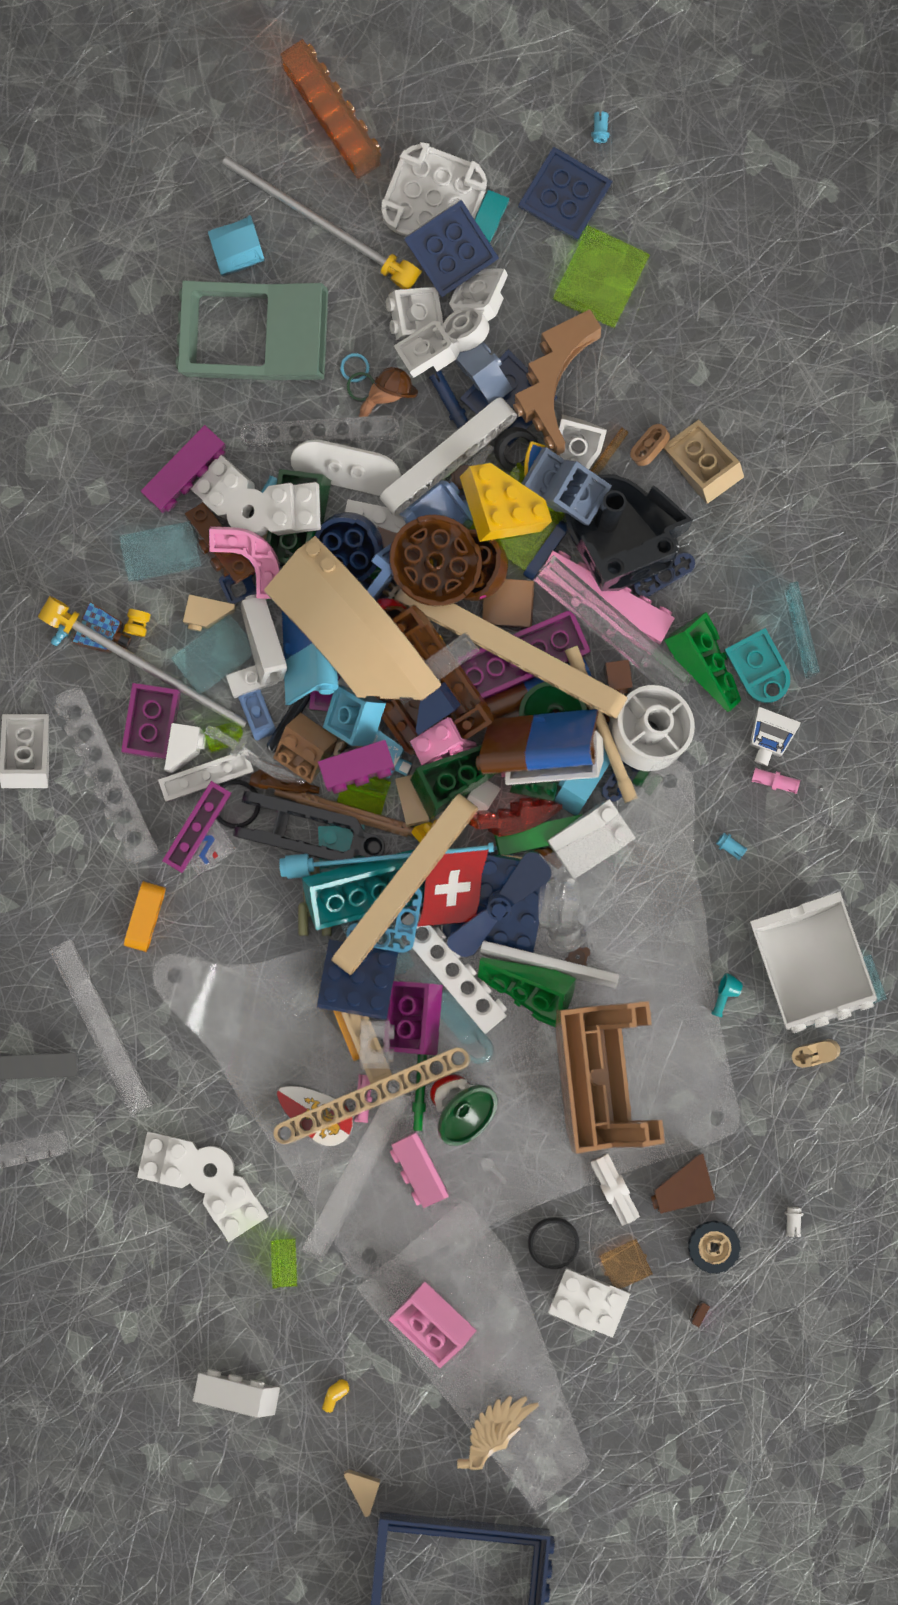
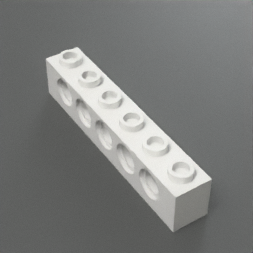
[394,908,507,1034]

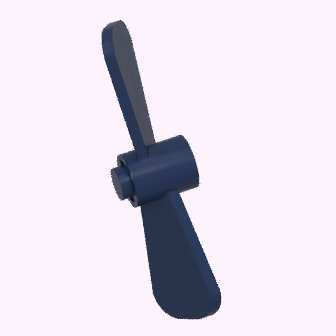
[447,851,552,957]

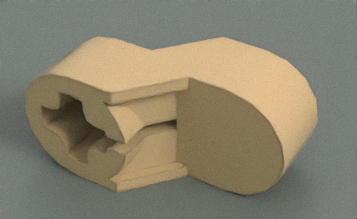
[792,1039,840,1068]

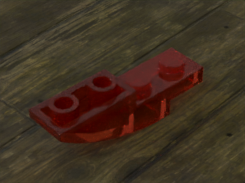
[468,798,562,837]

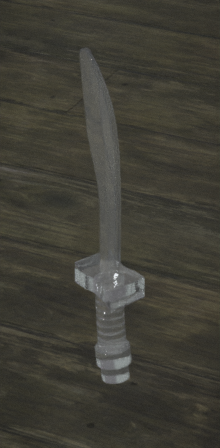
[204,725,306,784]

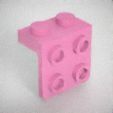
[410,717,477,765]

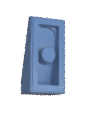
[238,689,276,741]

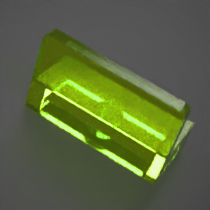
[337,777,391,815]
[271,1238,298,1289]

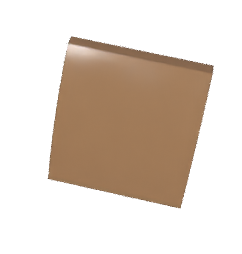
[482,579,535,628]

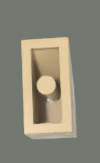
[183,595,236,632]

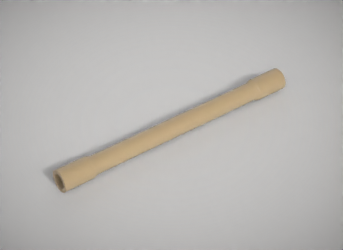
[565,646,638,803]

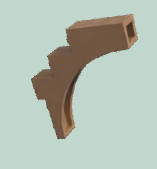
[513,309,601,455]

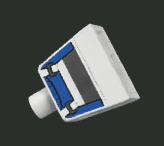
[750,707,801,766]

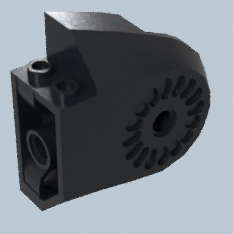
[564,474,693,591]

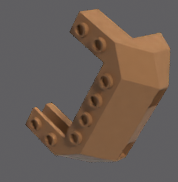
[556,1001,665,1154]

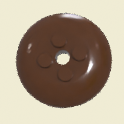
[389,515,482,606]

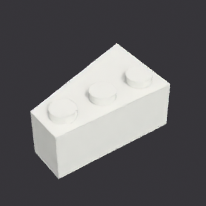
[193,1369,280,1418]

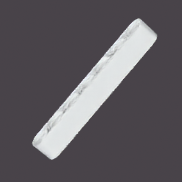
[380,397,517,516]

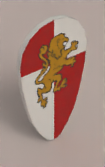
[277,1086,353,1146]

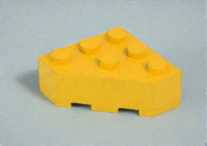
[460,463,552,542]

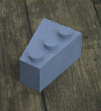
[454,342,513,404]

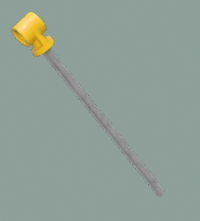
[222,156,422,289]
[38,596,247,728]

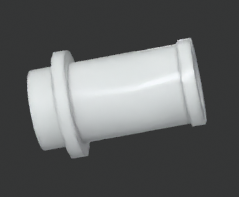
[785,1207,804,1237]

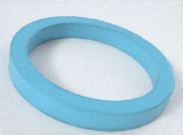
[341,353,369,382]

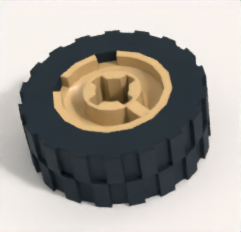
[688,1221,741,1274]

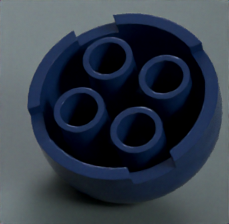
[315,512,383,582]

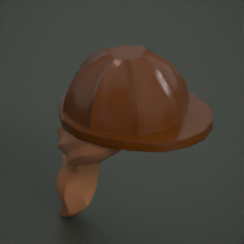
[358,367,418,420]

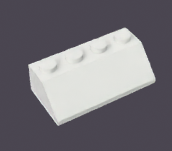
[505,731,604,785]

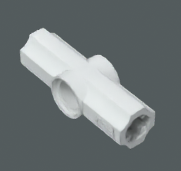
[590,1153,640,1226]

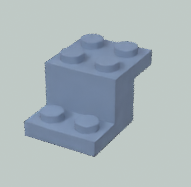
[521,447,611,526]

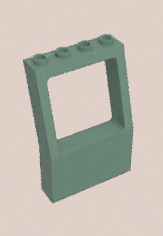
[176,281,328,380]

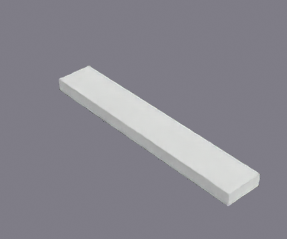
[480,941,619,989]

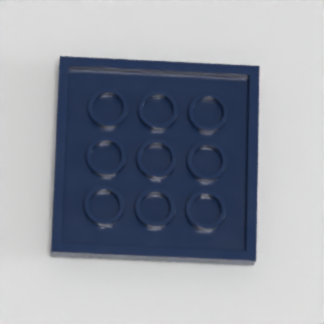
[442,847,550,953]

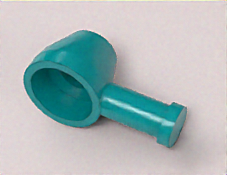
[711,973,743,1018]

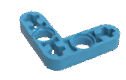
[346,888,422,953]

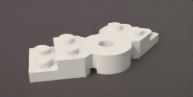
[394,269,508,378]
[191,455,321,537]
[137,1131,269,1242]

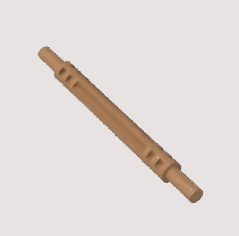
[274,789,414,837]

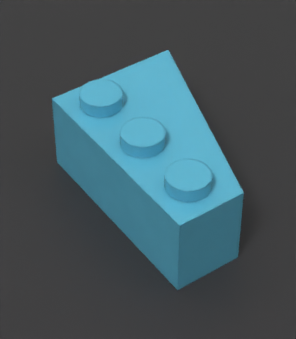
[553,746,610,816]

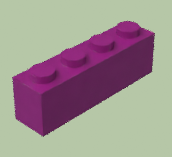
[141,425,226,514]
[162,781,232,873]

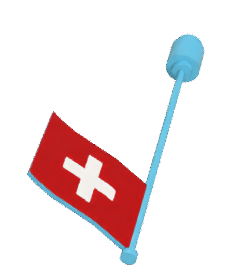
[279,843,494,927]

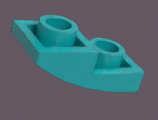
[475,190,510,243]

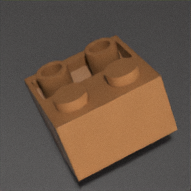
[273,713,338,783]

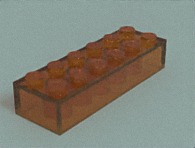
[280,39,382,180]

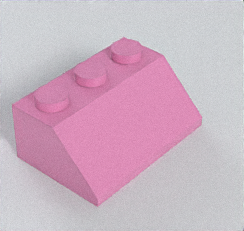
[390,1131,449,1208]
[388,1282,477,1368]

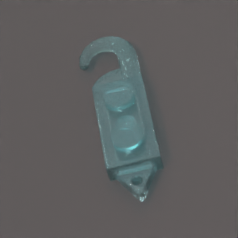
[440,990,494,1064]

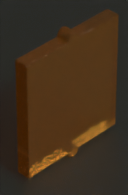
[599,1239,653,1289]

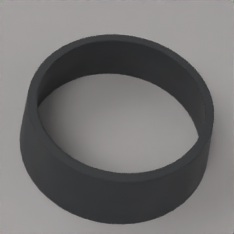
[528,1217,579,1269]

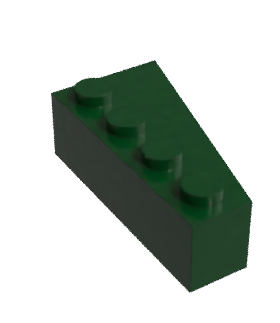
[410,745,497,820]

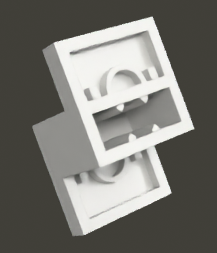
[548,1268,630,1338]

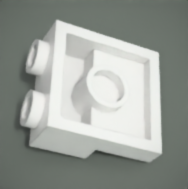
[386,287,443,340]

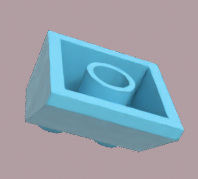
[323,684,386,746]

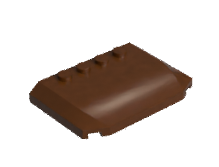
[375,605,494,756]

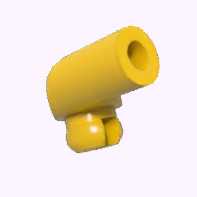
[322,1379,349,1413]

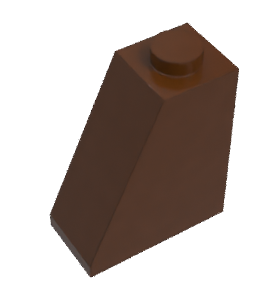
[650,1153,715,1214]

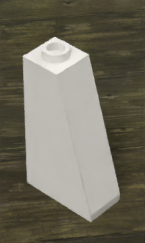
[240,595,287,685]

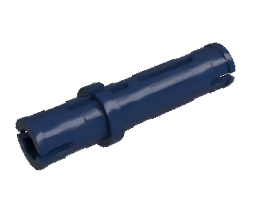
[429,370,469,429]

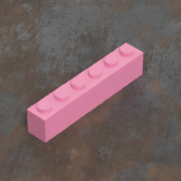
[539,550,675,645]

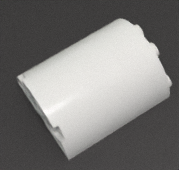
[750,892,877,1033]

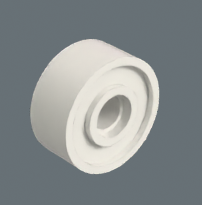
[609,685,695,771]

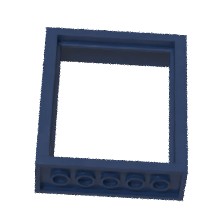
[371,1512,555,1605]

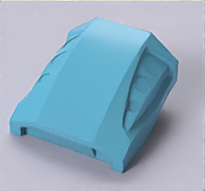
[208,215,265,276]

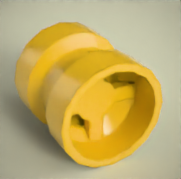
[123,609,151,637]

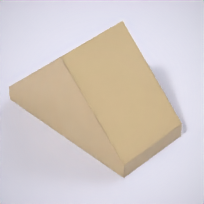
[344,1469,380,1518]

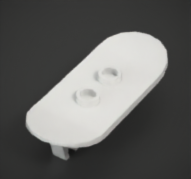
[291,440,401,496]

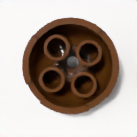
[437,529,508,601]

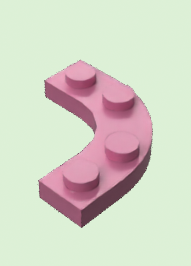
[209,527,280,599]

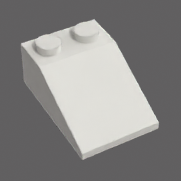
[0,714,49,788]
[547,799,636,879]

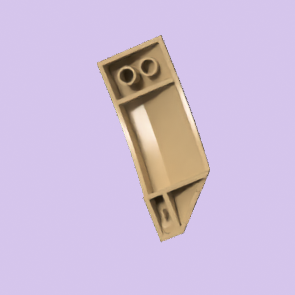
[264,536,441,700]

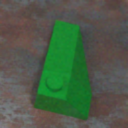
[664,612,741,712]
[478,957,576,1028]

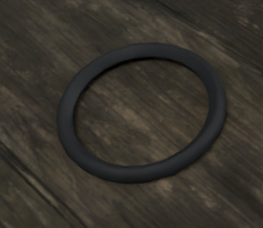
[217,780,260,828]

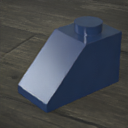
[416,682,461,735]

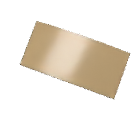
[395,775,429,827]

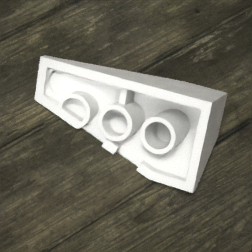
[548,415,607,513]

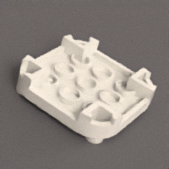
[381,142,487,237]

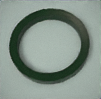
[347,372,374,401]

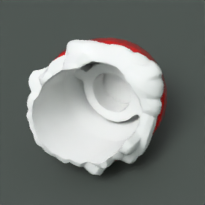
[430,1074,473,1112]

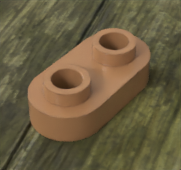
[630,424,670,466]

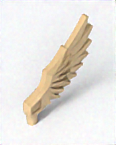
[457,1396,539,1470]

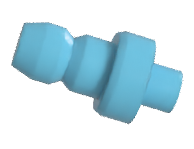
[51,624,71,646]

